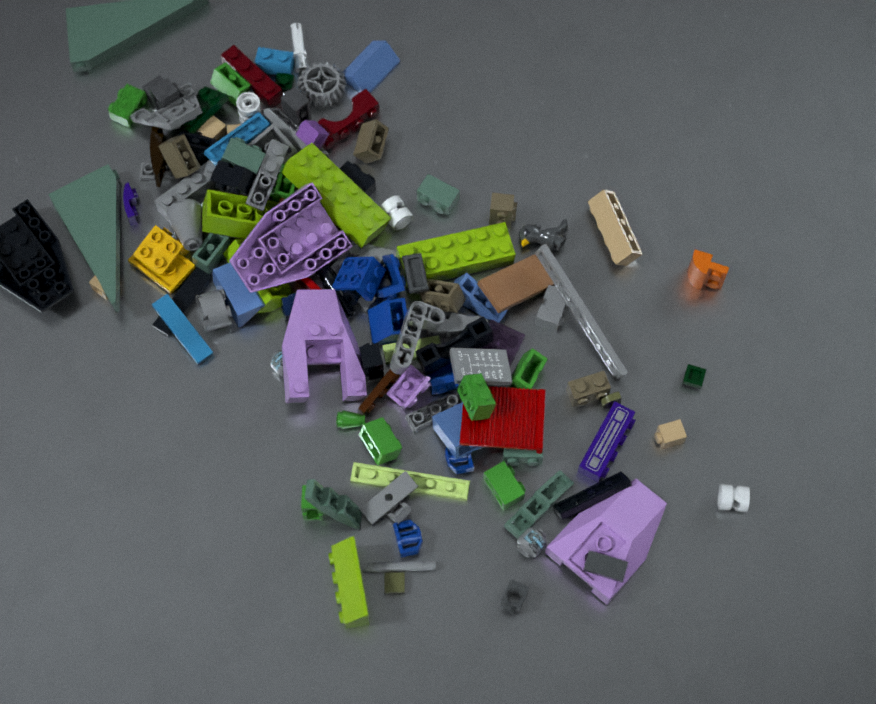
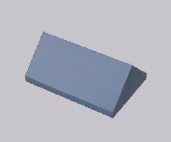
[342,41,400,93]
[213,262,265,328]

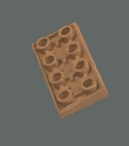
[477,254,555,313]

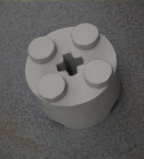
[196,289,232,332]

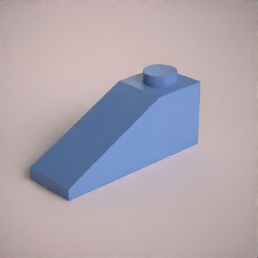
[454,273,508,324]

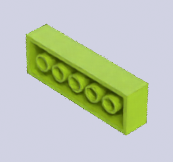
[282,143,391,249]
[396,222,516,289]

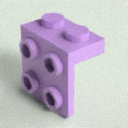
[386,364,431,409]

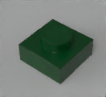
[275,72,295,93]
[682,364,707,389]

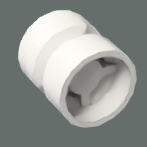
[236,92,262,123]
[380,195,414,231]
[718,484,750,512]

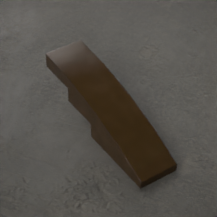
[150,126,168,187]

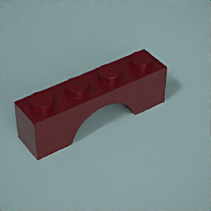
[221,45,283,109]
[317,89,380,150]

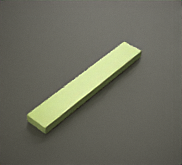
[350,462,470,501]

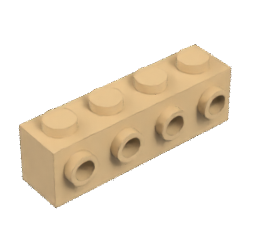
[587,189,643,266]

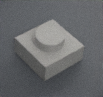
[385,501,412,524]

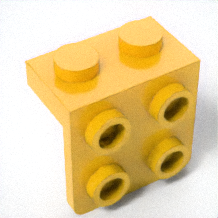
[134,225,190,275]

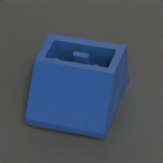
[368,298,410,345]

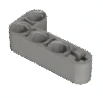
[390,301,445,374]

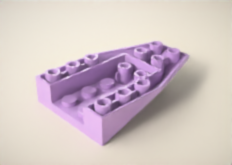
[229,182,353,293]
[545,479,667,605]

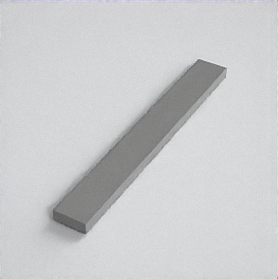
[535,244,628,381]

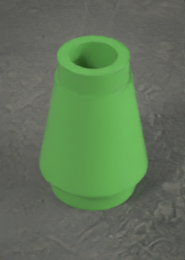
[336,410,365,429]

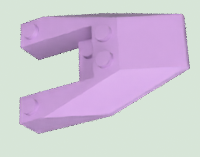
[282,289,367,403]

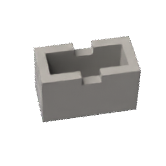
[535,285,569,332]

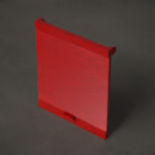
[460,386,546,454]

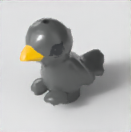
[519,219,568,252]

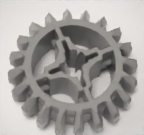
[298,61,346,108]

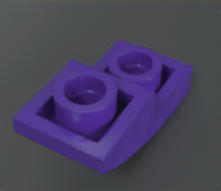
[123,182,139,226]

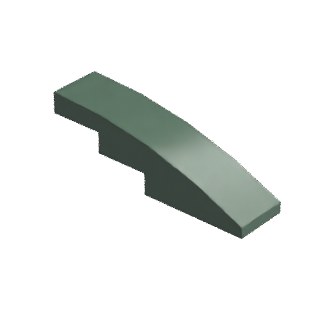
[504,470,574,539]
[304,479,362,529]

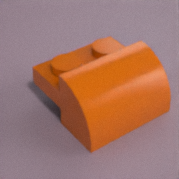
[687,249,729,290]

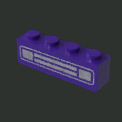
[577,401,636,483]

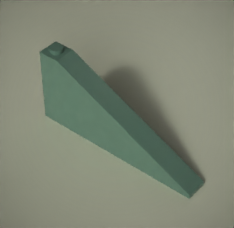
[66,0,209,72]
[48,164,120,313]

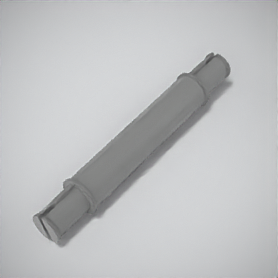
[363,560,436,573]

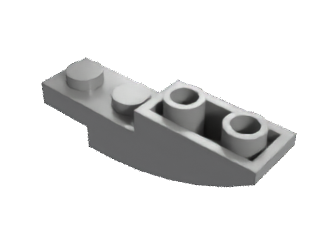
[245,139,289,211]
[415,312,488,339]

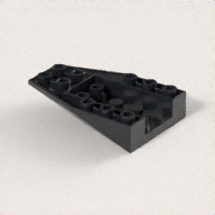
[0,199,74,313]

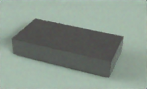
[402,253,429,294]
[583,550,628,583]

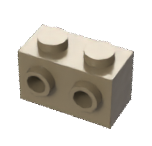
[353,119,389,164]
[158,134,201,179]
[489,192,517,228]
[419,279,466,313]
[566,371,611,407]

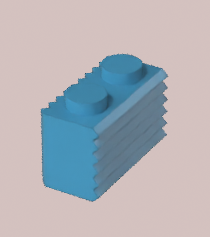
[255,47,295,75]

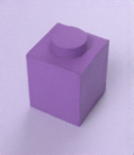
[296,120,329,149]

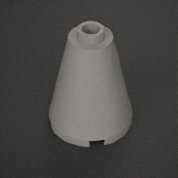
[166,199,203,251]

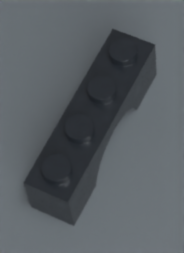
[415,316,494,376]

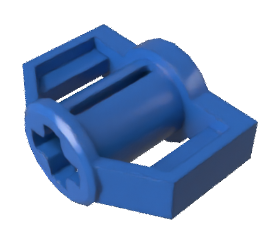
[445,447,474,474]
[393,520,423,558]

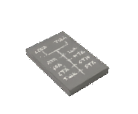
[449,348,512,386]

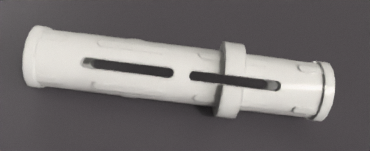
[291,23,307,73]

